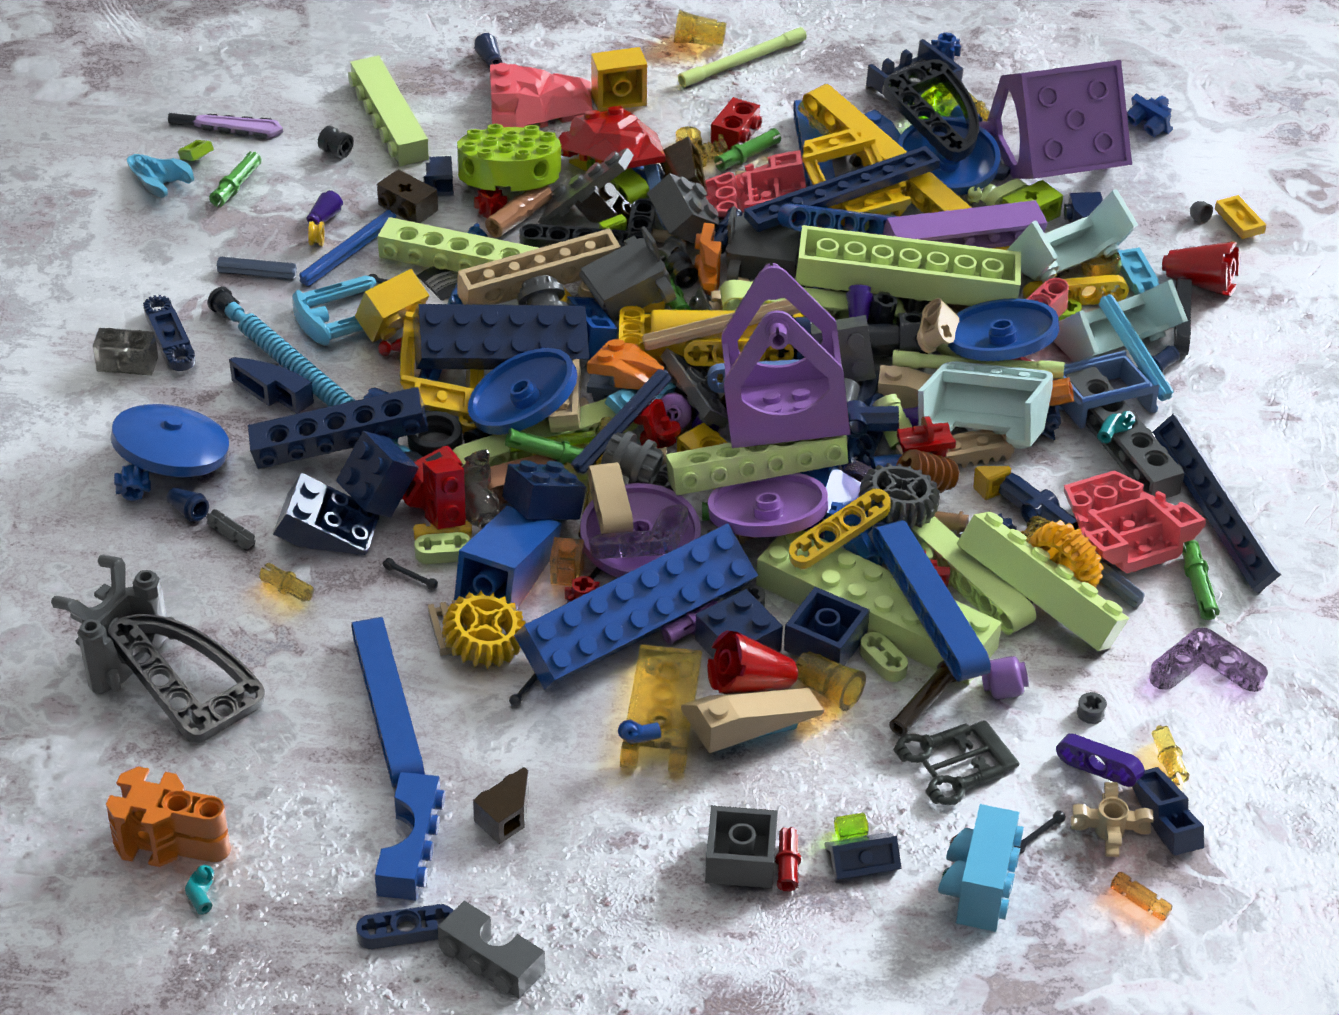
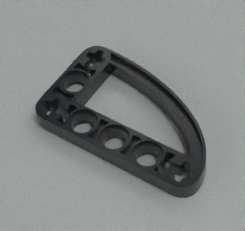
[882,59,979,162]
[110,614,265,743]

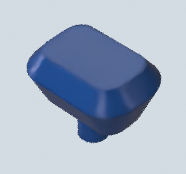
[467,223,488,237]

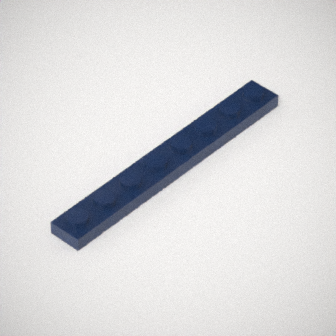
[744,146,940,232]
[1152,413,1282,593]

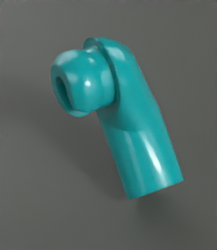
[1097,411,1135,443]
[185,865,214,915]

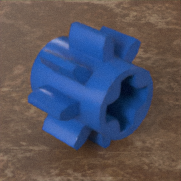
[931,32,961,61]
[114,464,151,501]

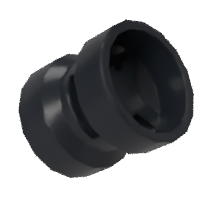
[317,125,354,159]
[665,251,699,289]

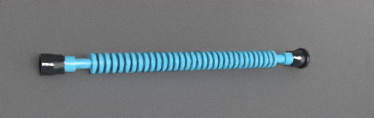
[207,286,423,462]

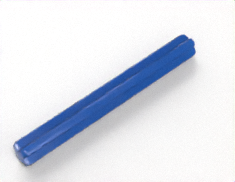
[299,210,397,286]

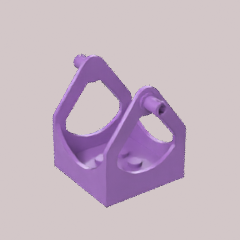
[979,60,1132,179]
[721,263,850,448]

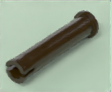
[889,661,956,736]

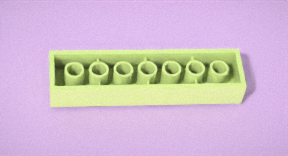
[796,225,1021,307]
[756,530,1002,685]

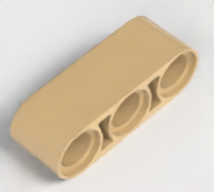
[588,462,633,537]

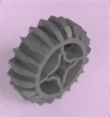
[858,463,940,529]

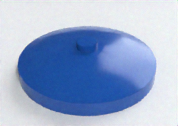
[898,116,1001,195]
[948,298,1060,361]
[468,348,577,435]
[110,404,229,477]

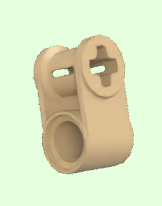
[917,298,959,354]

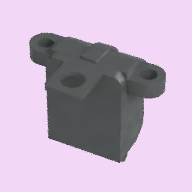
[725,206,801,281]
[579,226,677,321]

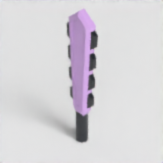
[168,113,283,139]

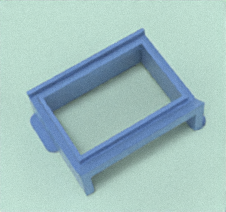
[1053,351,1159,429]

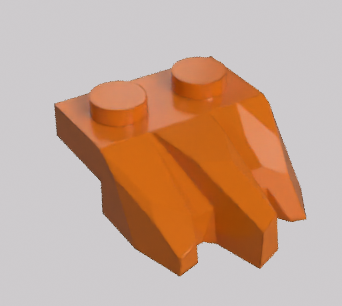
[695,223,721,296]
[587,339,664,389]

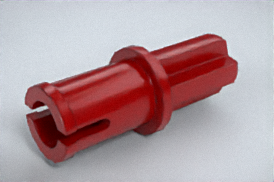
[775,827,801,892]

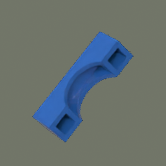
[375,772,446,901]

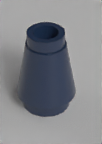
[474,33,502,68]
[166,487,209,521]

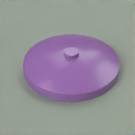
[708,473,829,537]
[580,483,701,578]

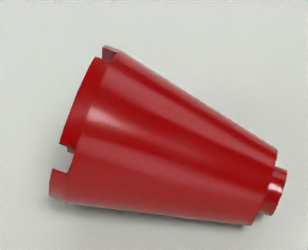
[1162,242,1240,296]
[707,630,799,694]

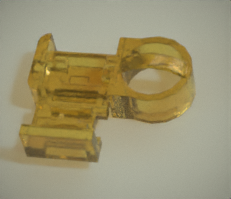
[676,126,727,167]

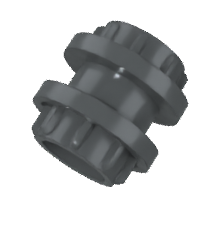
[517,275,569,306]
[601,431,664,484]

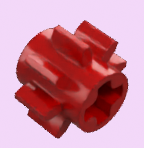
[474,187,507,218]
[565,576,600,603]

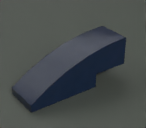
[229,357,314,414]
[1132,767,1204,856]

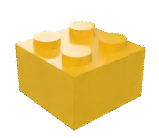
[591,47,647,112]
[355,269,429,343]

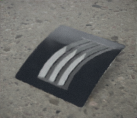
[416,266,458,301]

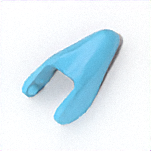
[127,154,194,198]

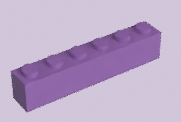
[883,200,1048,248]

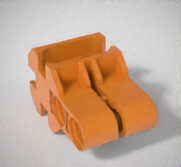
[106,766,231,867]

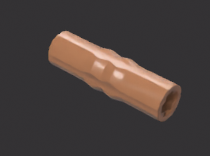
[485,185,552,238]

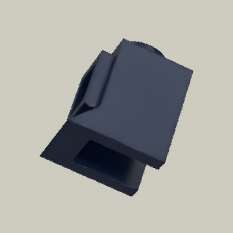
[423,156,454,197]

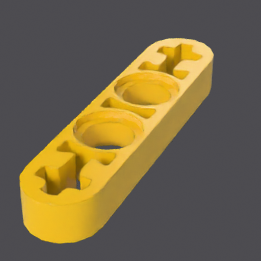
[1022,275,1129,305]
[683,337,794,366]
[789,489,891,569]

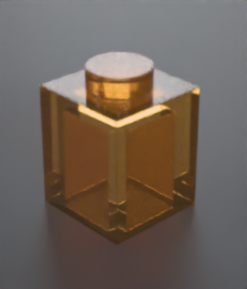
[550,537,585,586]

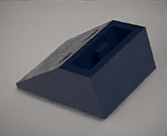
[273,473,380,555]

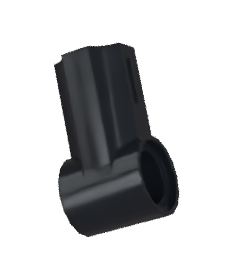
[867,291,898,324]

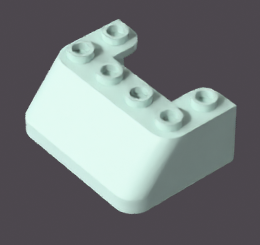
[918,361,1053,449]

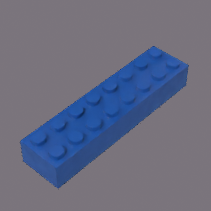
[514,523,758,690]

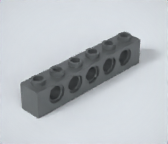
[1065,366,1184,498]

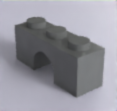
[438,900,545,999]

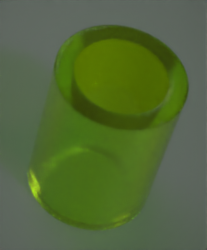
[834,812,869,840]

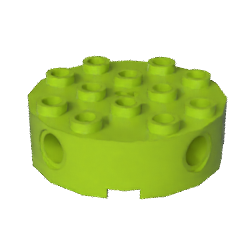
[457,124,561,191]

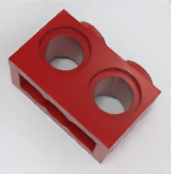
[710,97,763,150]
[423,457,466,530]

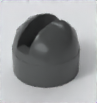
[1190,201,1213,224]

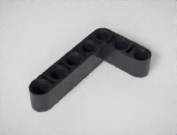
[519,199,656,248]

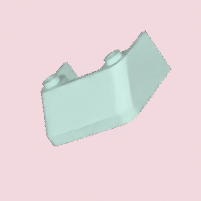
[1007,189,1138,283]
[1053,279,1188,362]

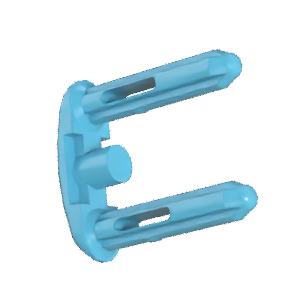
[292,275,376,346]

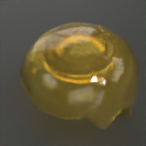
[1081,251,1122,277]

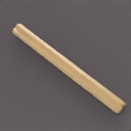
[642,299,801,351]

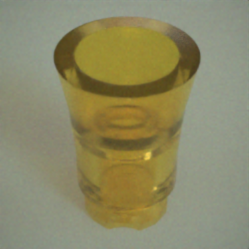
[674,9,727,46]
[796,651,866,711]

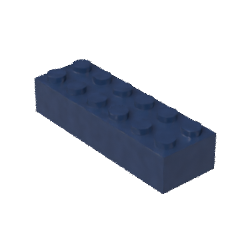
[413,304,589,370]

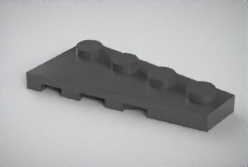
[538,148,634,225]
[660,348,729,429]

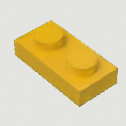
[1214,195,1266,239]

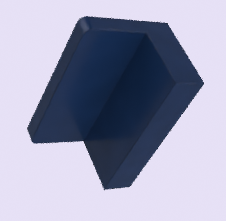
[824,832,902,880]

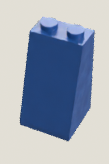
[454,506,561,611]

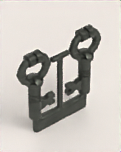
[893,721,1020,805]

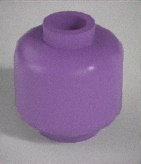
[660,392,693,429]
[981,656,1029,700]

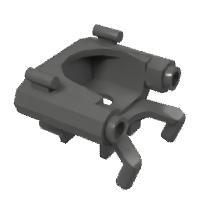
[51,555,174,693]

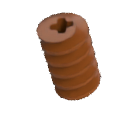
[896,449,959,493]

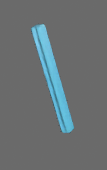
[1099,294,1174,401]

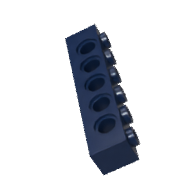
[248,387,428,469]

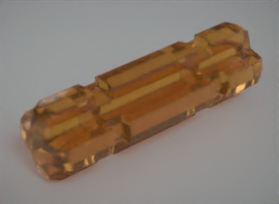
[1111,871,1173,921]

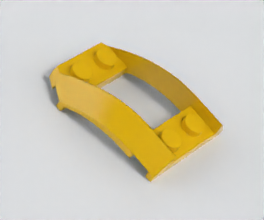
[802,128,911,226]
[400,311,484,417]

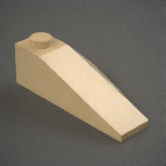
[878,365,932,409]
[681,688,824,754]

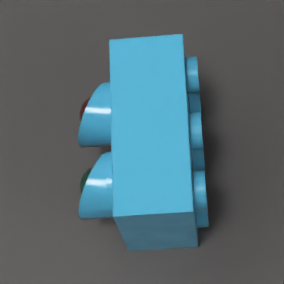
[938,804,1024,932]

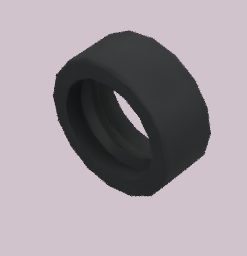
[407,411,463,457]

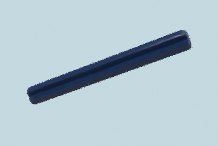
[571,369,671,474]

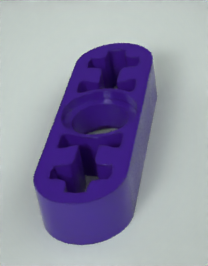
[1056,733,1145,787]

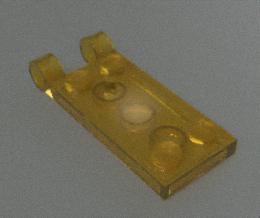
[620,644,702,774]

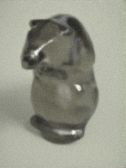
[462,449,502,529]

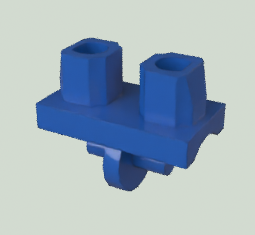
[1127,93,1173,137]

